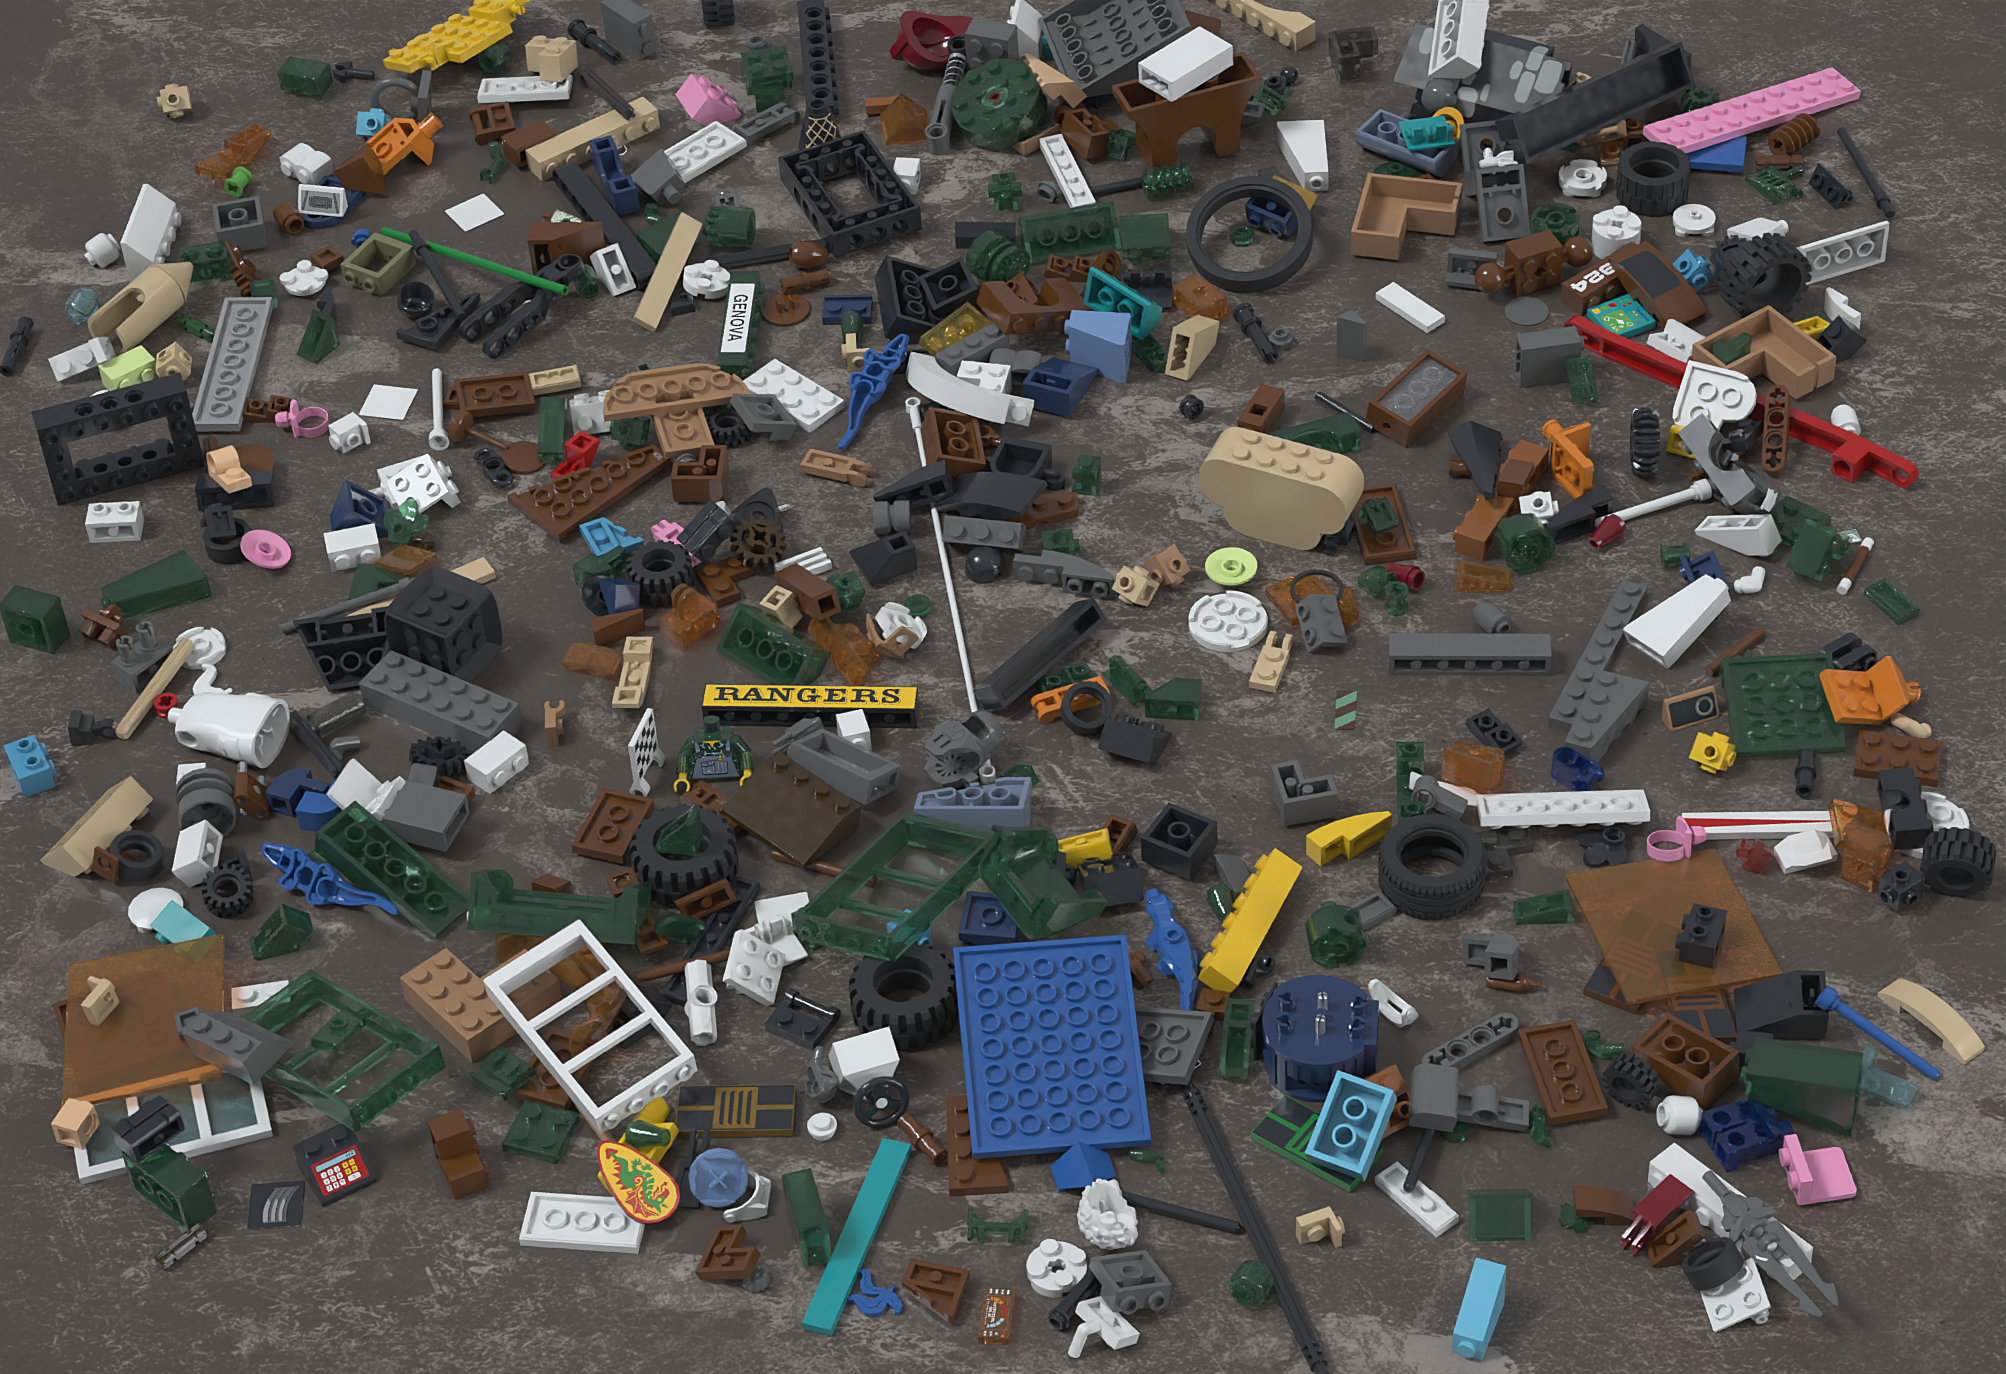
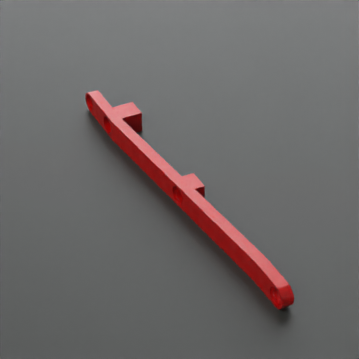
[1563,315,1919,488]

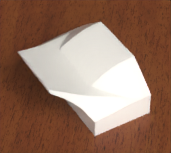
[1773,829,1838,874]

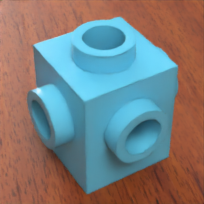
[356,108,391,140]

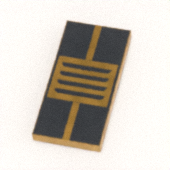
[676,1084,797,1138]

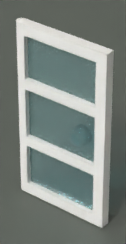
[74,1066,273,1185]

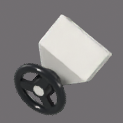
[829,1027,910,1128]

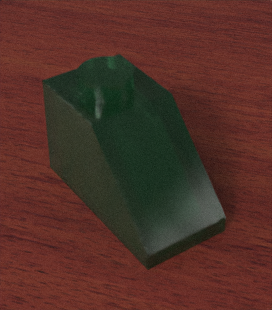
[1145,678,1202,721]
[250,904,314,961]

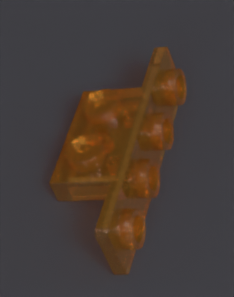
[808,617,879,686]

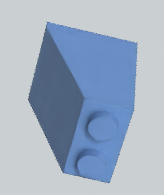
[1065,310,1132,383]

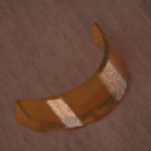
[495,929,620,1057]

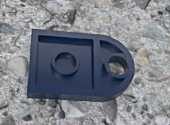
[297,175,366,229]

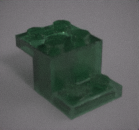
[740,46,794,96]
[1120,213,1171,262]

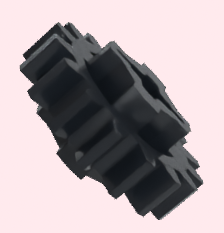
[409,736,469,776]

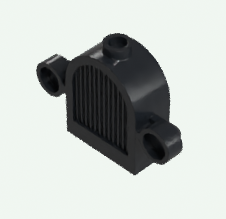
[978,436,1066,491]

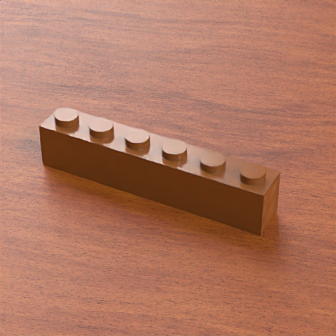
[1453,440,1549,561]

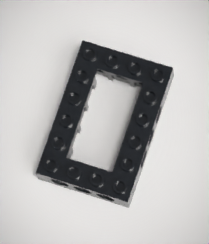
[778,130,922,258]
[31,373,205,506]

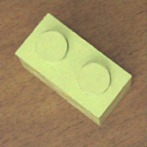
[98,345,160,391]

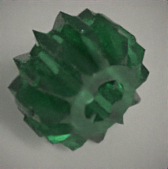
[1680,86,1720,114]

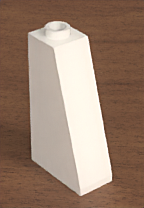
[1277,120,1328,191]
[1623,574,1731,669]

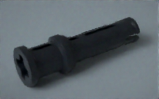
[567,18,622,65]
[1232,303,1278,364]

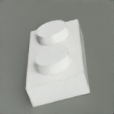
[232,980,291,1016]

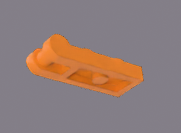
[1031,676,1110,724]

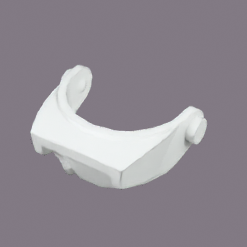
[1368,979,1418,1028]
[723,1170,771,1223]

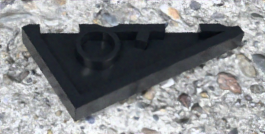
[396,292,481,350]

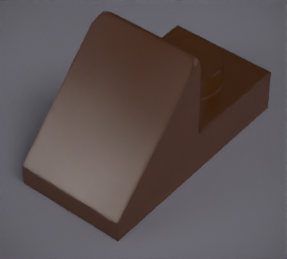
[1646,1209,1705,1268]

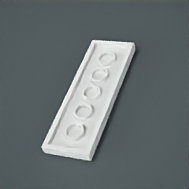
[1477,790,1650,829]

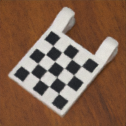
[628,708,666,797]

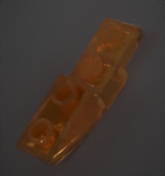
[195,124,271,180]

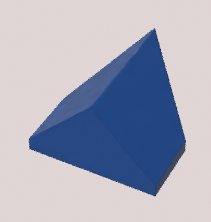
[1051,1141,1116,1193]

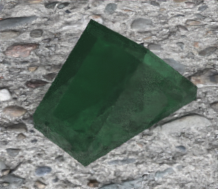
[297,310,340,364]
[654,805,704,856]

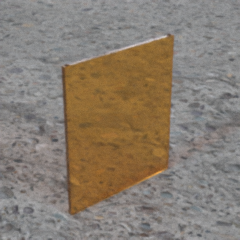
[1565,849,1783,1005]
[62,934,225,1107]

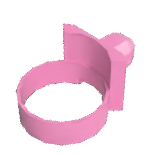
[275,399,330,438]
[1647,816,1707,862]

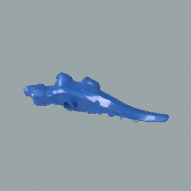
[838,334,909,450]
[261,842,398,915]
[1146,888,1201,1011]

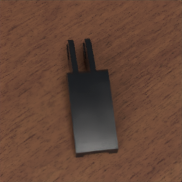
[675,1127,711,1209]

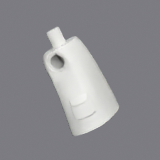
[168,692,290,768]

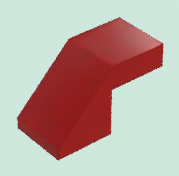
[550,430,600,481]

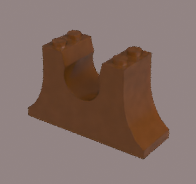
[1112,52,1262,174]

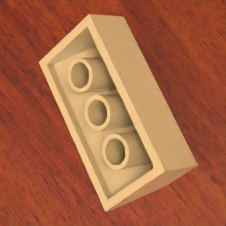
[40,776,153,877]

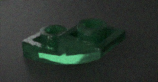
[1034,663,1095,694]

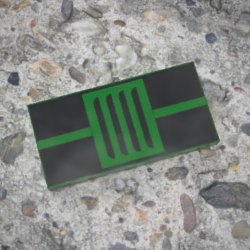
[1251,1095,1383,1192]

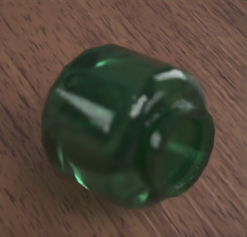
[478,41,511,74]
[1229,1260,1274,1306]

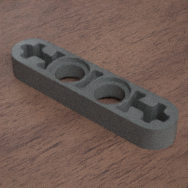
[1422,1013,1519,1070]

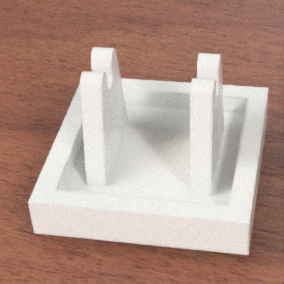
[723,929,785,1007]

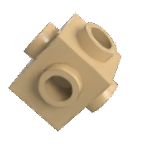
[157,84,193,118]
[155,342,192,381]
[1112,565,1160,607]

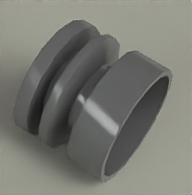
[176,768,236,837]

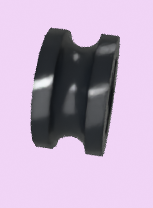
[1179,394,1204,420]

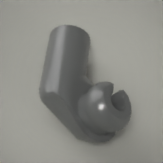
[329,735,360,762]

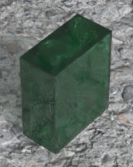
[781,1168,832,1268]

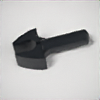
[332,61,375,83]

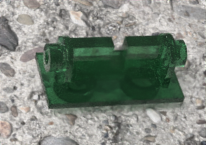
[1102,655,1155,705]

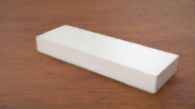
[1376,282,1445,333]
[1375,1161,1459,1238]

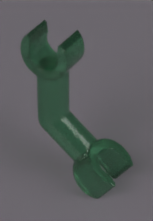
[479,141,505,184]

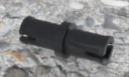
[1794,748,1817,798]

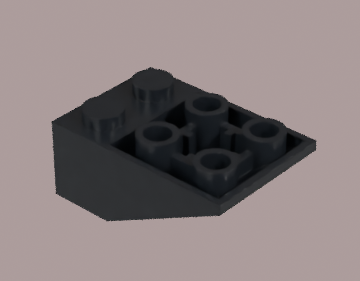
[1734,970,1829,1038]

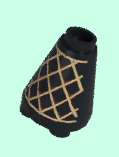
[799,98,842,150]

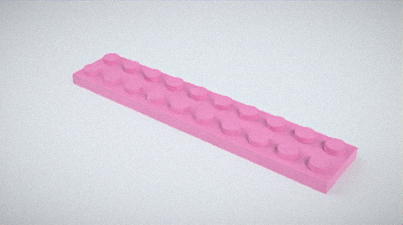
[1643,67,1861,154]

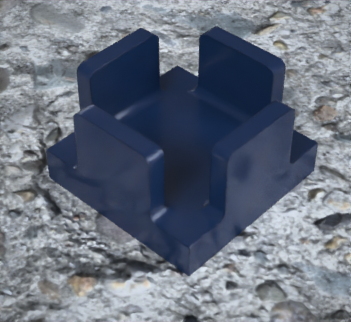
[958,891,1024,946]

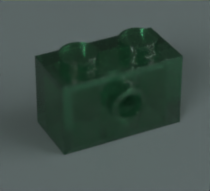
[277,56,333,97]

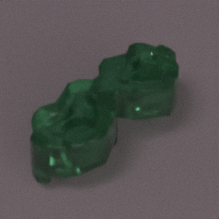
[1529,1106,1551,1148]

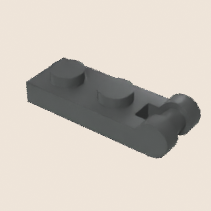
[734,102,800,144]

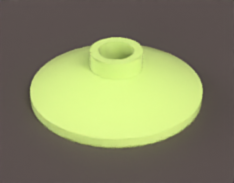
[1205,547,1257,585]

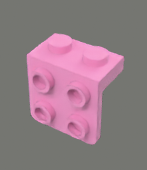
[1779,1134,1857,1205]

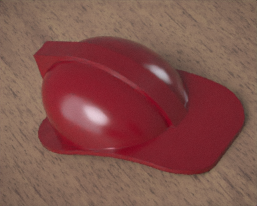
[889,10,973,71]

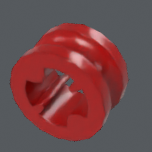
[154,693,180,719]

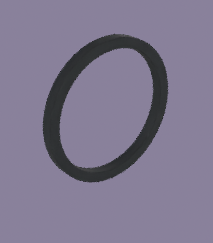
[1290,569,1343,603]

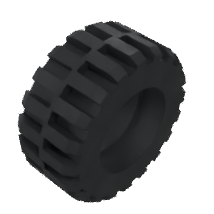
[630,803,738,908]
[849,941,959,1050]

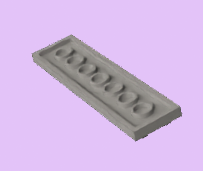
[192,297,274,432]

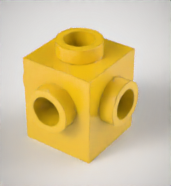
[1689,732,1736,774]

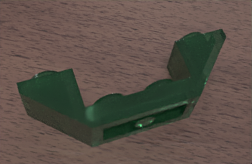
[1396,741,1426,824]

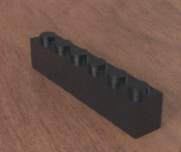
[973,598,1107,712]

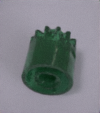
[702,206,756,249]

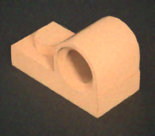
[206,445,252,493]

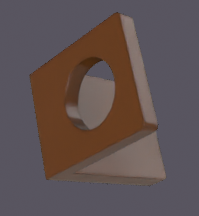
[92,846,137,883]

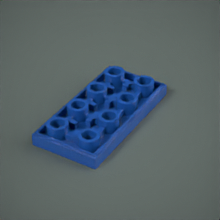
[1686,136,1746,173]

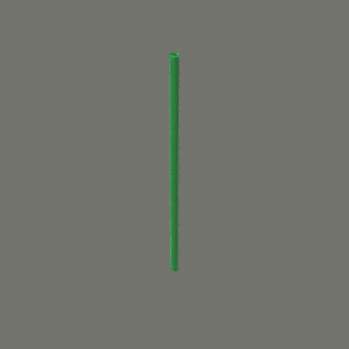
[381,227,569,295]

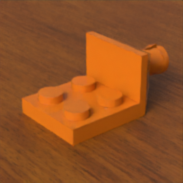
[360,112,443,175]
[1542,420,1594,499]
[1819,656,1921,725]

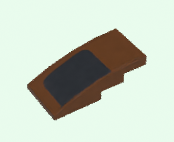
[1608,240,1708,329]

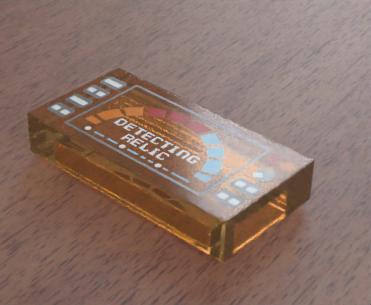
[978,1287,1016,1345]

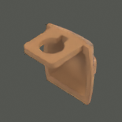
[866,613,919,659]

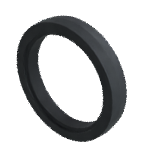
[1186,176,1314,293]

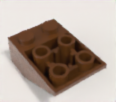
[527,222,606,275]

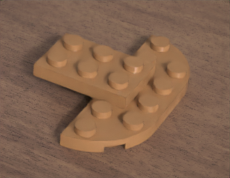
[603,363,751,459]

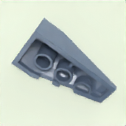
[914,777,1031,836]

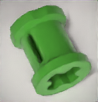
[224,167,253,197]

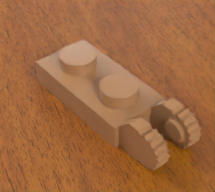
[800,449,874,487]

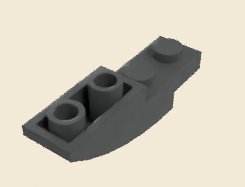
[1013,550,1115,599]

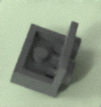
[1445,247,1498,289]
[1296,594,1348,653]

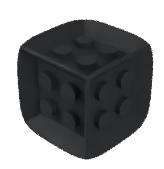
[384,567,503,683]

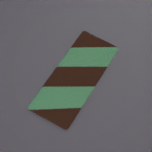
[1335,690,1357,729]

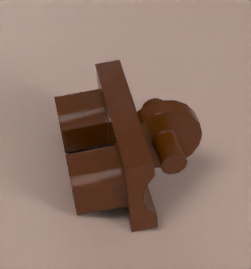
[79,604,130,650]

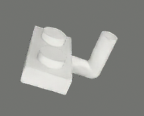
[1068,1296,1140,1358]

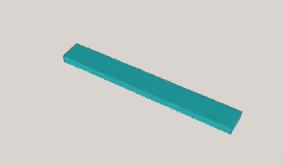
[802,1138,912,1336]

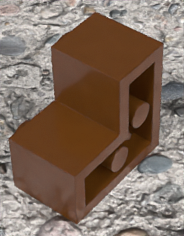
[671,445,729,502]
[427,1109,490,1200]

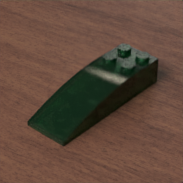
[314,801,475,937]

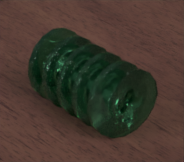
[1142,161,1194,199]

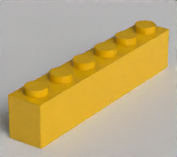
[1198,848,1303,992]

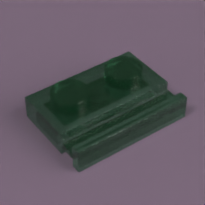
[469,1046,536,1101]

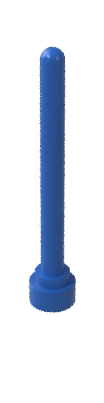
[1814,985,1940,1080]

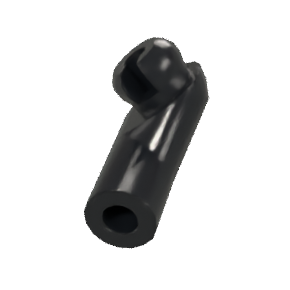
[1239,955,1276,990]

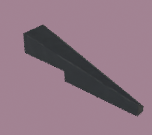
[1447,420,1503,501]

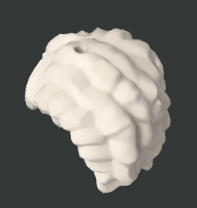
[1077,1179,1138,1250]

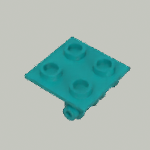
[1398,116,1455,151]

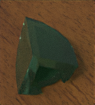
[653,913,706,945]

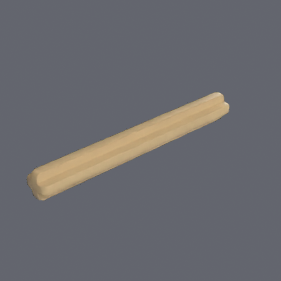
[115,638,195,740]

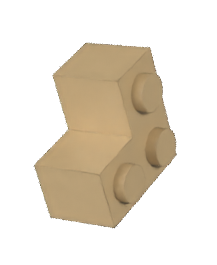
[525,36,578,82]

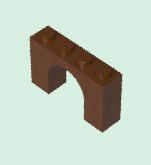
[976,278,1093,335]

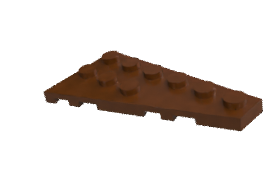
[507,444,671,541]

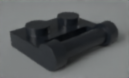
[765,988,841,1051]

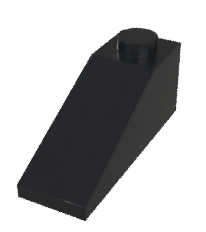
[873,459,954,509]

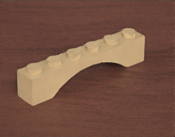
[1209,0,1316,52]

